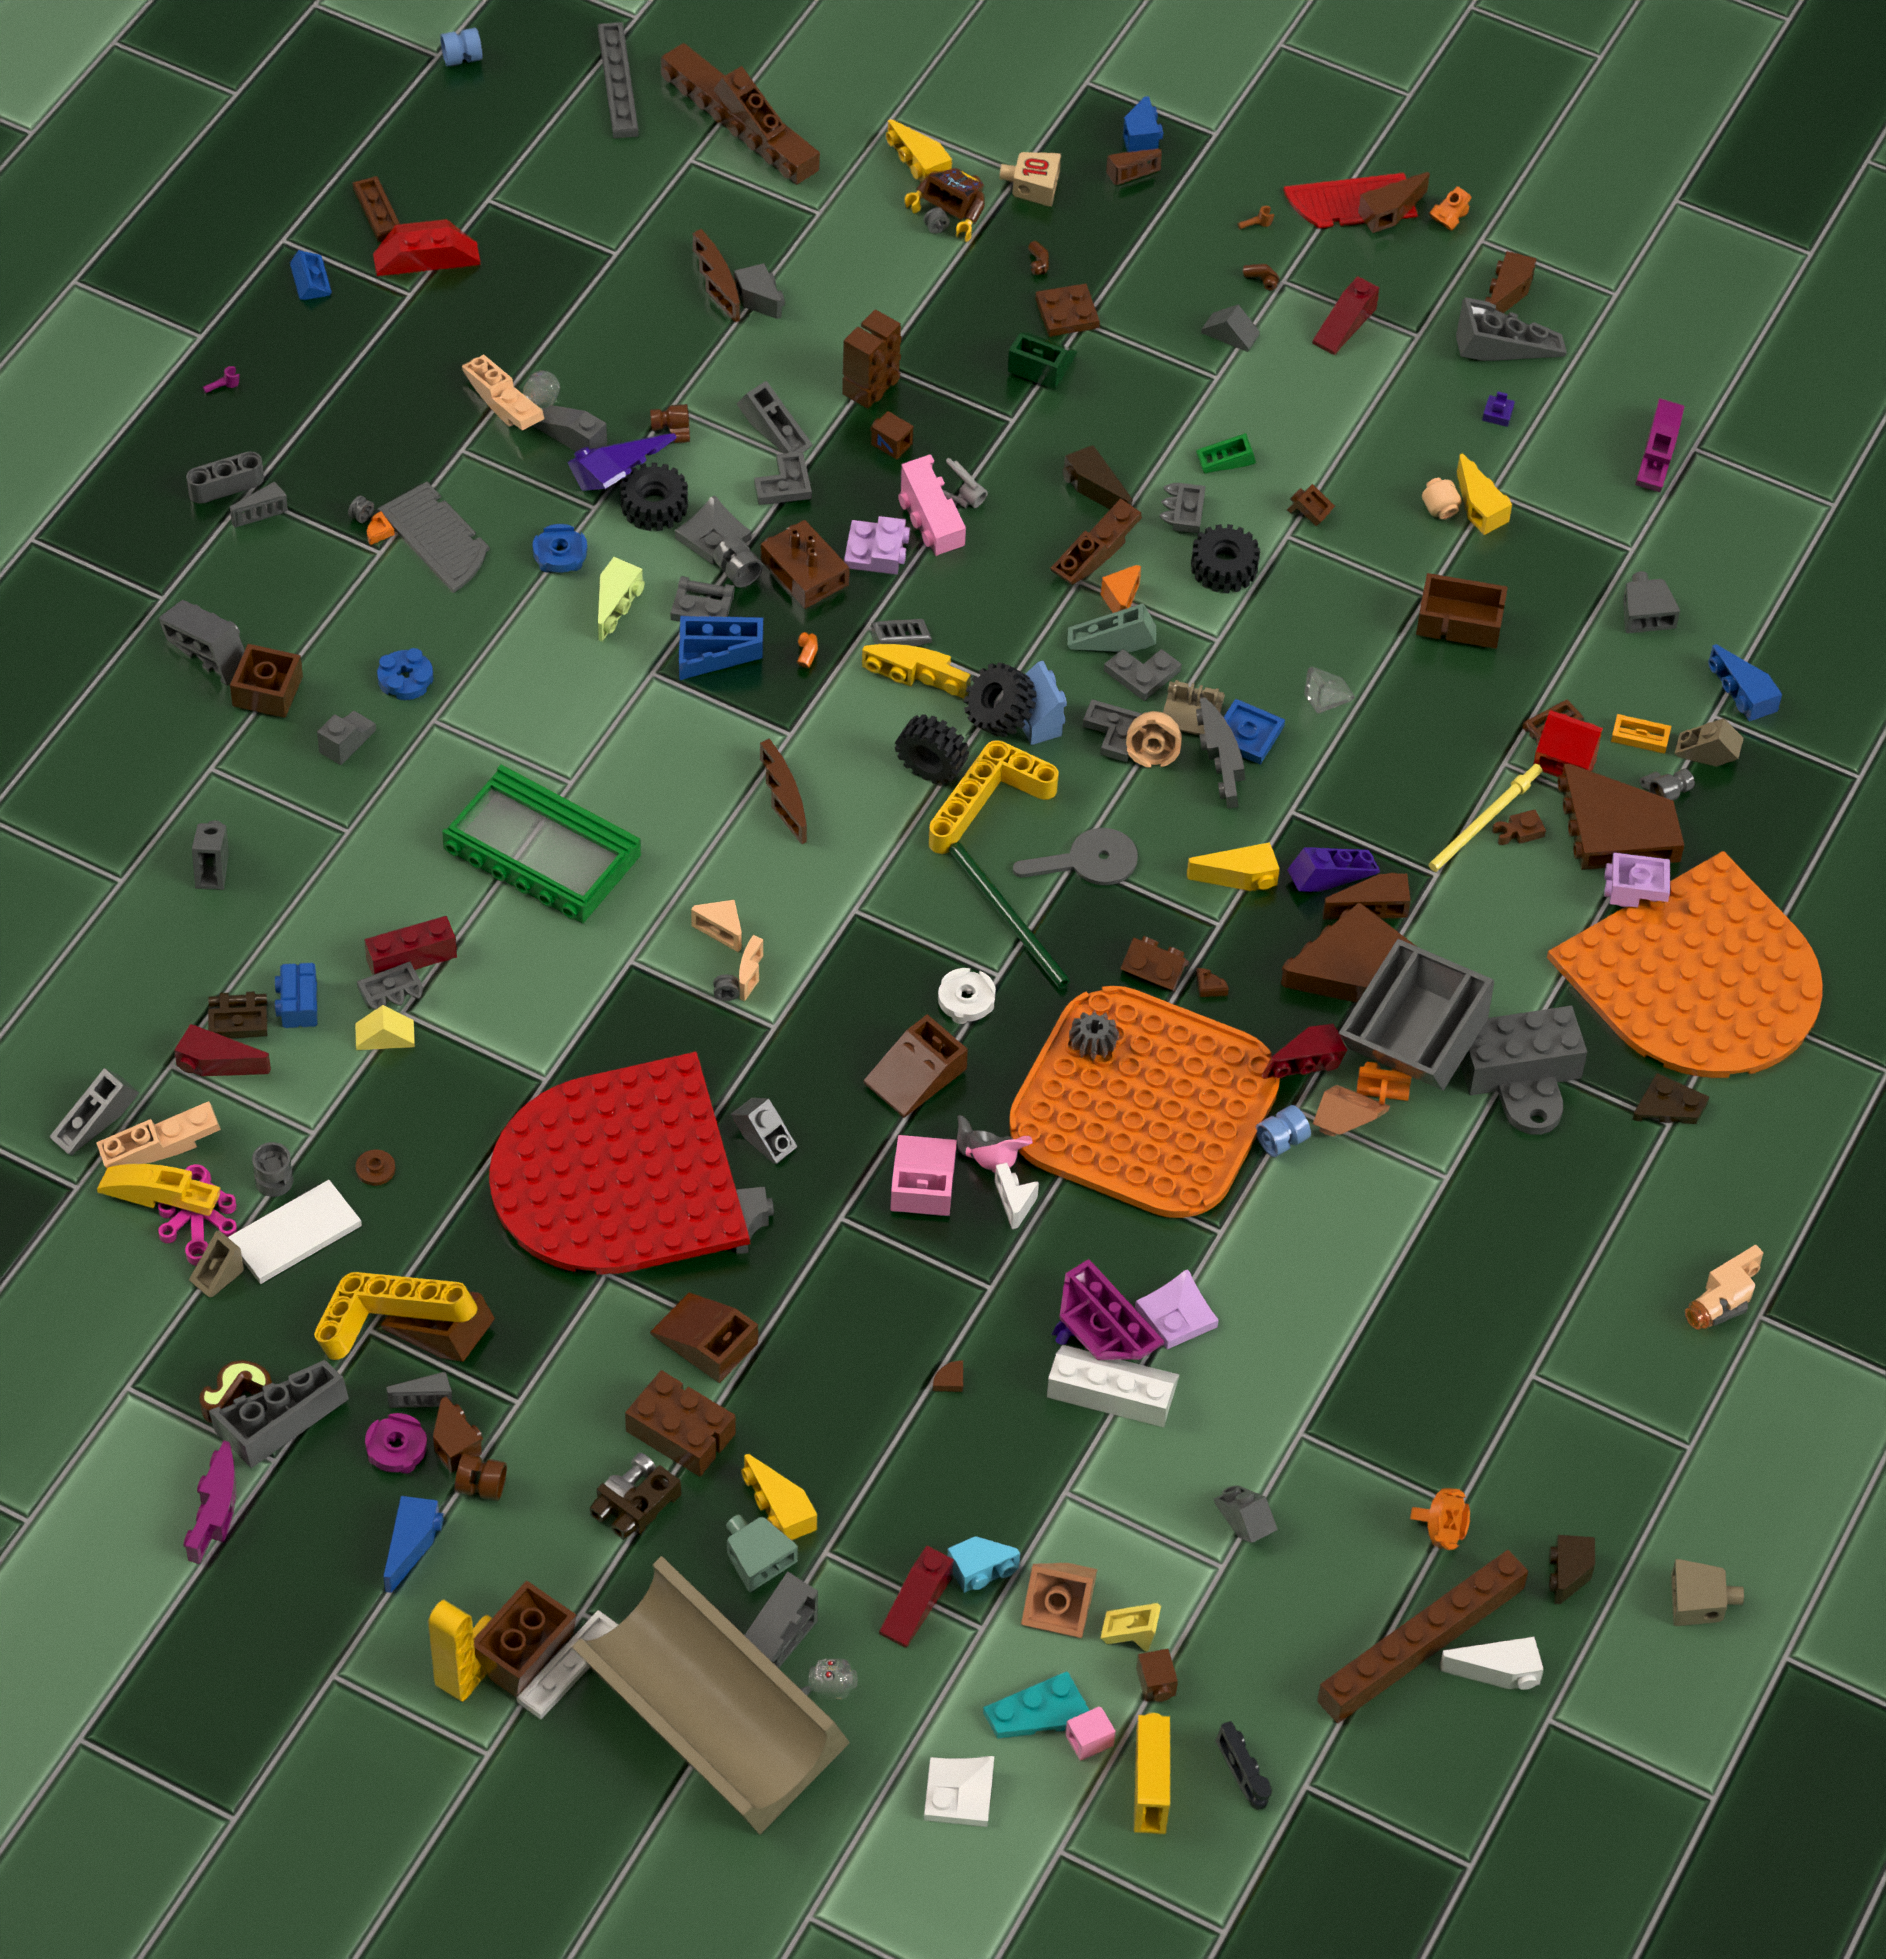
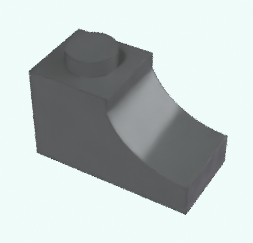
[317,710,376,765]
[736,1187,774,1254]

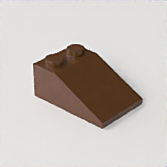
[381,1291,495,1362]

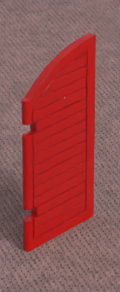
[1283,173,1417,229]

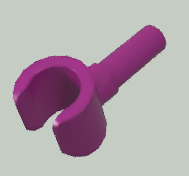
[203,366,240,393]

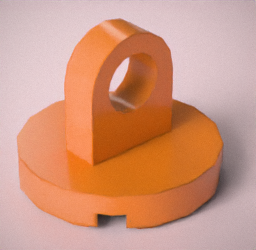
[1410,1488,1470,1550]

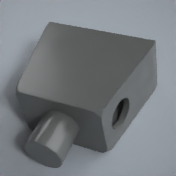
[1623,571,1680,633]
[192,820,229,890]

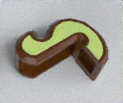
[199,1360,272,1423]

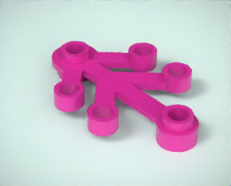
[158,1164,237,1266]

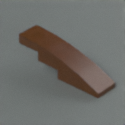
[693,229,740,323]
[760,738,807,844]

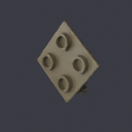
[1163,680,1225,735]

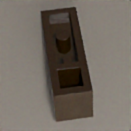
[1062,445,1133,509]

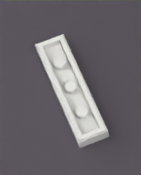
[517,1610,618,1719]

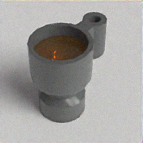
[1639,768,1695,801]

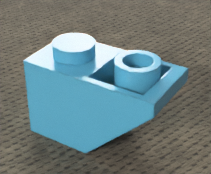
[947,1536,1020,1593]

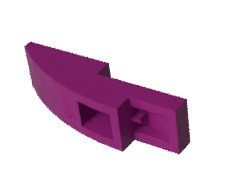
[1635,398,1684,493]
[183,1441,236,1564]

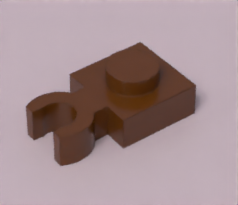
[1492,809,1546,845]

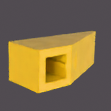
[886,119,952,183]
[1457,453,1512,535]
[741,1454,817,1540]

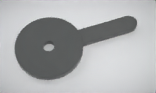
[1013,828,1138,885]

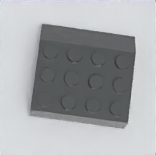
[1338,939,1494,1091]

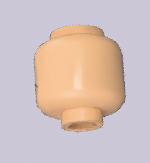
[1422,478,1461,519]

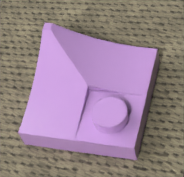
[1135,1269,1218,1349]

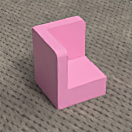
[1066,1707,1116,1761]

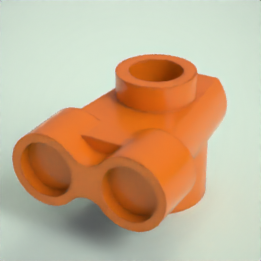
[1429,186,1472,231]

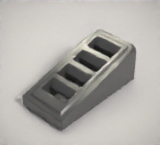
[230,482,288,527]
[871,619,932,646]
[386,1372,453,1408]

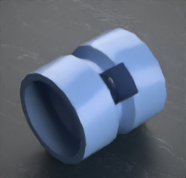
[440,28,482,66]
[1256,1105,1311,1157]

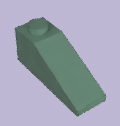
[1068,603,1156,652]

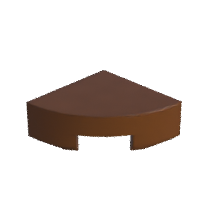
[1196,968,1229,997]
[932,1360,963,1392]

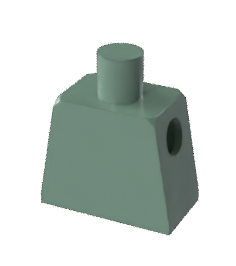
[726,1515,798,1592]

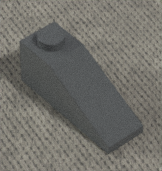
[737,381,813,454]
[532,404,607,452]
[50,1068,139,1155]

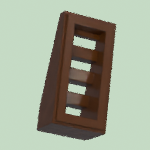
[1106,149,1162,185]

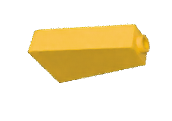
[1134,1713,1170,1834]

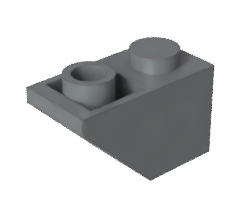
[735,263,785,319]
[730,1098,797,1164]
[1213,1485,1278,1543]

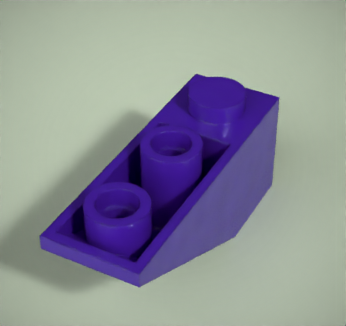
[1287,847,1380,892]

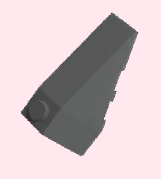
[1456,297,1567,361]

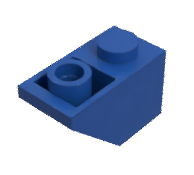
[1123,96,1163,152]

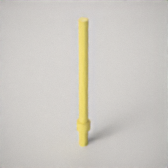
[1429,764,1542,872]

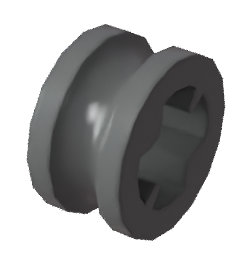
[923,208,950,234]
[348,496,374,523]
[713,974,739,1001]

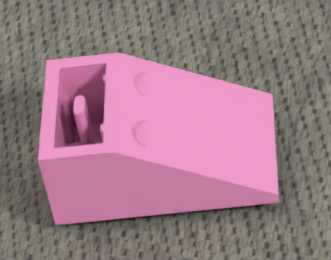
[891,1135,957,1216]

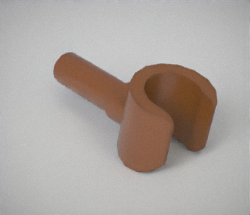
[1238,206,1275,229]

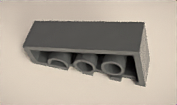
[209,1360,349,1468]

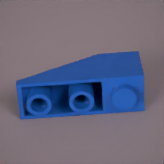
[1708,644,1782,722]

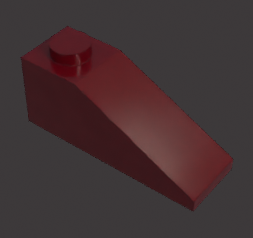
[1312,276,1380,355]
[174,1024,271,1076]
[879,1546,954,1648]

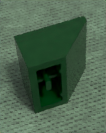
[1007,333,1077,389]

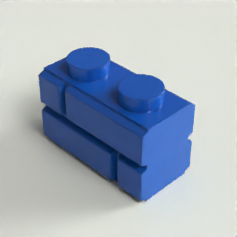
[275,963,317,1028]

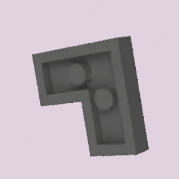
[754,451,812,505]
[1104,649,1182,701]
[1083,699,1142,762]

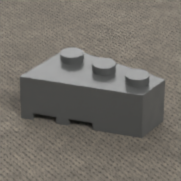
[158,599,245,686]

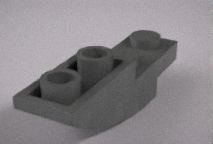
[1196,698,1246,809]

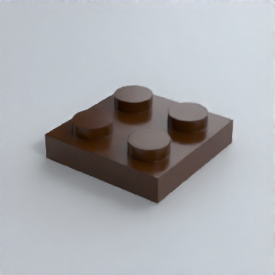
[1035,284,1100,337]

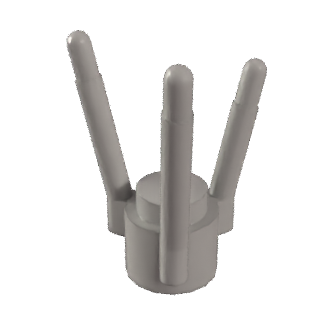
[942,458,988,509]

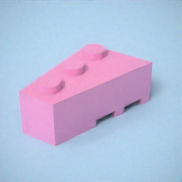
[898,454,966,556]

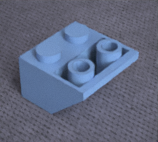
[1022,661,1067,745]

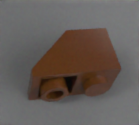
[433,1397,483,1473]

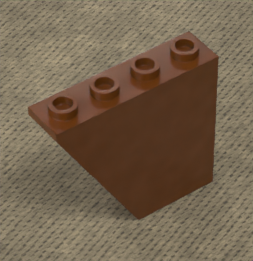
[1558,764,1684,870]
[1281,903,1416,1003]

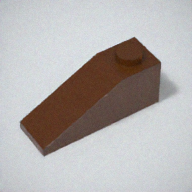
[1323,873,1411,919]

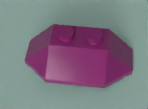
[1059,1259,1164,1360]

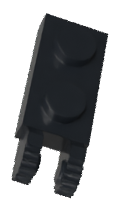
[1216,1721,1272,1810]

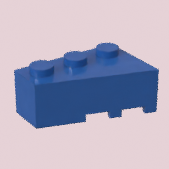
[679,616,763,680]

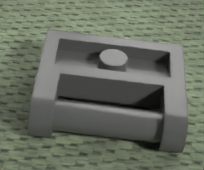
[670,576,735,622]

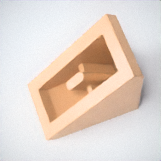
[691,900,742,952]

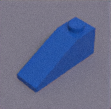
[384,1496,444,1593]

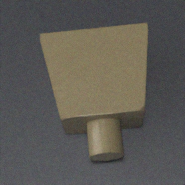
[1671,1559,1744,1626]

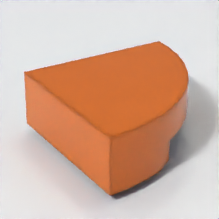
[367,511,394,545]

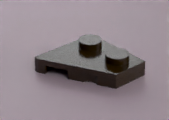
[1632,1073,1710,1124]

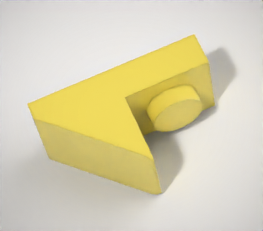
[1101,1603,1161,1652]

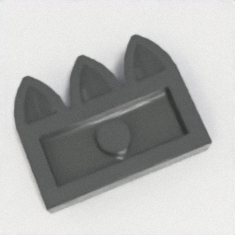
[1159,483,1206,533]
[357,962,423,1010]

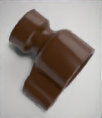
[650,404,690,443]

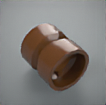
[455,1453,507,1502]

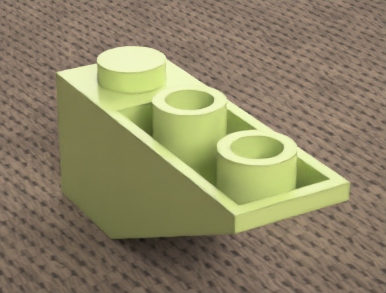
[598,557,645,642]

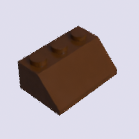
[474,1580,577,1698]

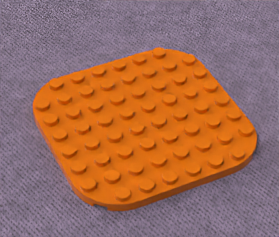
[1009,986,1280,1218]

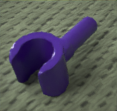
[1052,1321,1075,1345]

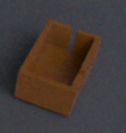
[842,309,902,409]
[1416,573,1508,649]
[625,1370,736,1477]

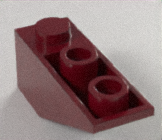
[1262,1024,1347,1079]

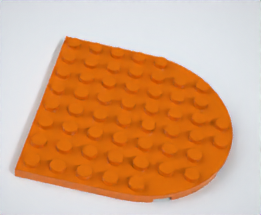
[1547,851,1823,1078]

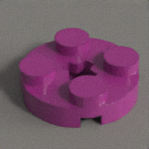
[365,1413,427,1474]

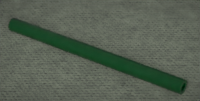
[949,842,1070,989]

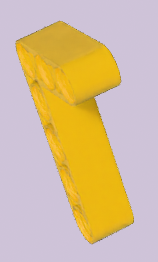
[929,740,1059,854]
[314,1272,477,1360]
[428,1600,492,1701]

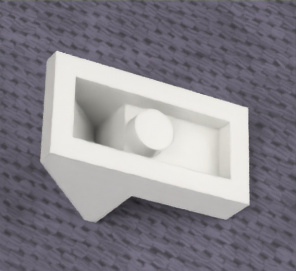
[995,1163,1039,1229]

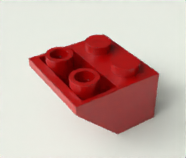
[1533,710,1603,777]

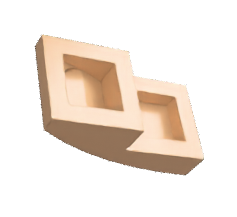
[739,935,763,1001]

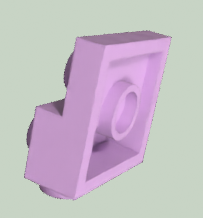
[844,516,910,575]
[1604,853,1670,907]

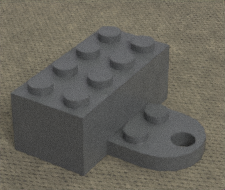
[1460,1006,1587,1134]

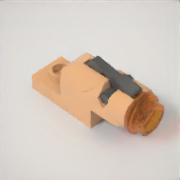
[1685,1245,1763,1329]

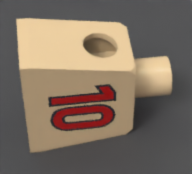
[1000,152,1061,206]

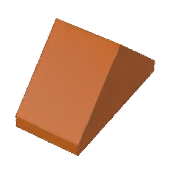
[1101,565,1141,613]

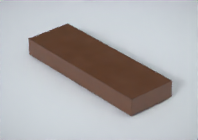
[353,176,400,242]

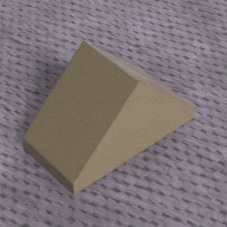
[189,1231,244,1297]

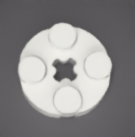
[938,968,996,1024]

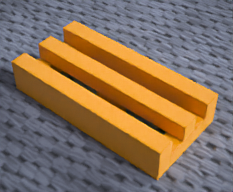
[1611,714,1671,754]

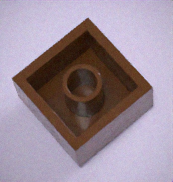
[230,644,303,718]

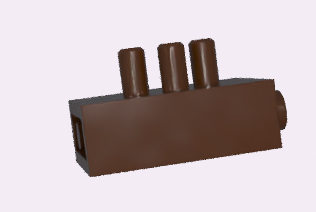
[761,520,849,609]

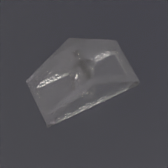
[1304,666,1355,714]

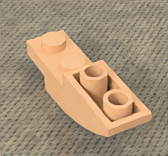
[462,355,544,430]
[96,1101,221,1169]

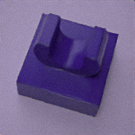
[1482,391,1515,427]

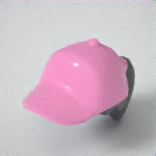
[957,1115,1032,1173]

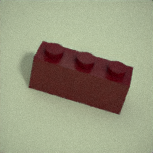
[364,915,457,975]

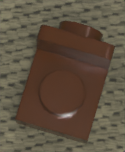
[1287,484,1335,526]

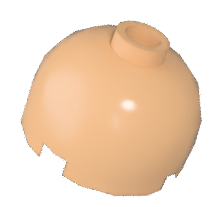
[1126,711,1182,767]

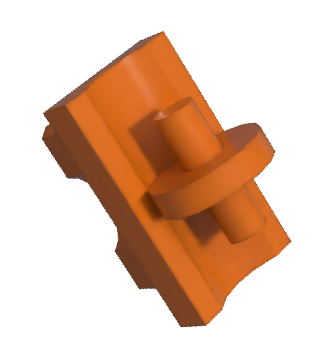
[1356,1062,1412,1105]

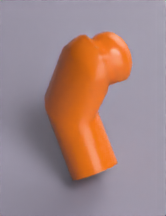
[797,632,818,668]

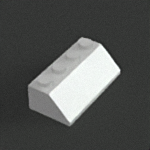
[1047,1345,1179,1427]

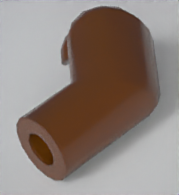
[1028,241,1049,275]
[1243,264,1279,290]

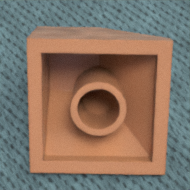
[1313,1085,1390,1136]
[1021,1563,1098,1638]

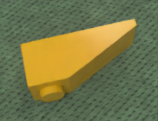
[1187,842,1280,891]

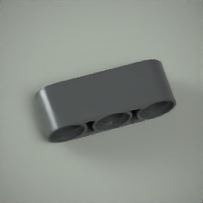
[186,452,264,503]

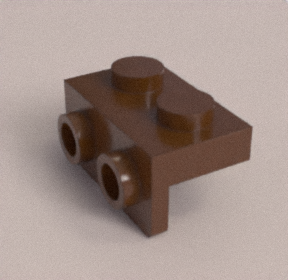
[1120,936,1189,991]

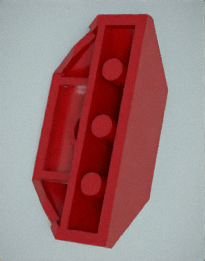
[373,219,480,276]

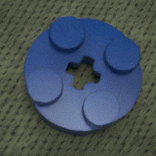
[533,524,587,572]
[377,648,433,700]

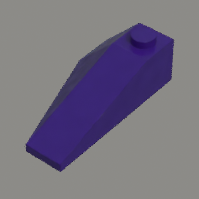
[567,433,677,491]

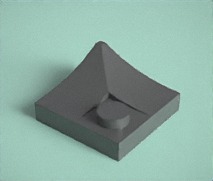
[675,495,752,565]

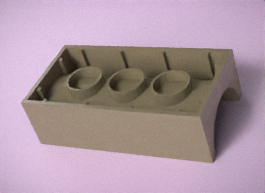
[572,1556,850,1834]

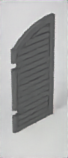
[378,482,490,593]

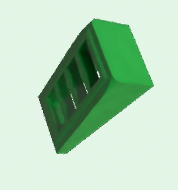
[1196,433,1256,473]

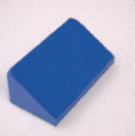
[290,250,332,300]

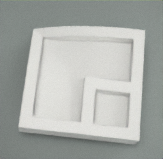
[924,1756,994,1827]

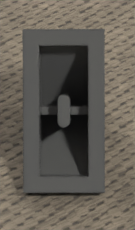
[1201,304,1260,352]

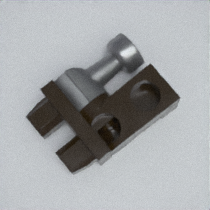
[590,1452,681,1540]

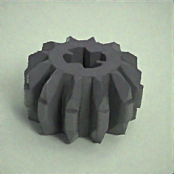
[1069,1010,1119,1060]

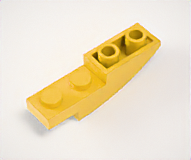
[862,644,971,698]
[97,1164,220,1216]

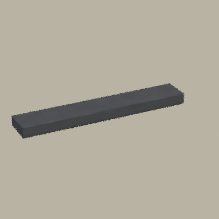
[598,22,639,138]

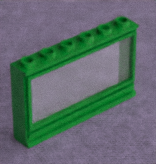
[442,764,641,924]

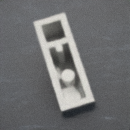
[1440,1637,1543,1690]

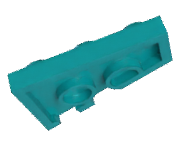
[983,1671,1090,1739]

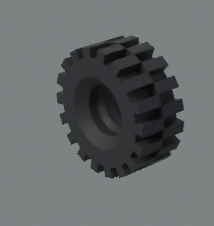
[620,462,688,531]
[1191,524,1260,593]
[964,662,1036,737]
[895,714,969,784]

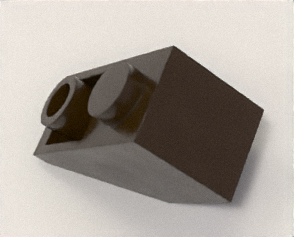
[1549,1535,1595,1604]

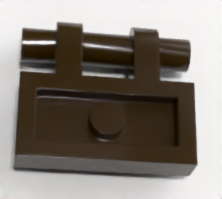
[208,991,268,1038]

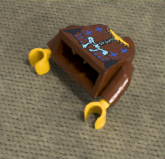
[905,168,985,242]

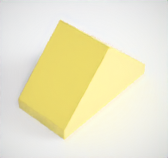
[355,1005,415,1050]

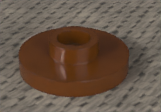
[356,1150,395,1186]

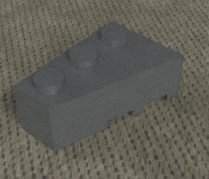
[744,1572,818,1668]

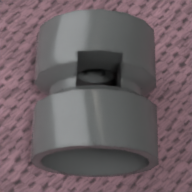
[713,536,763,587]
[252,1142,294,1197]

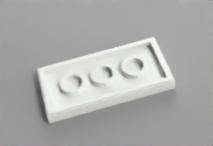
[228,1180,362,1284]

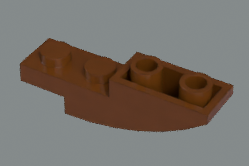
[1050,498,1142,585]

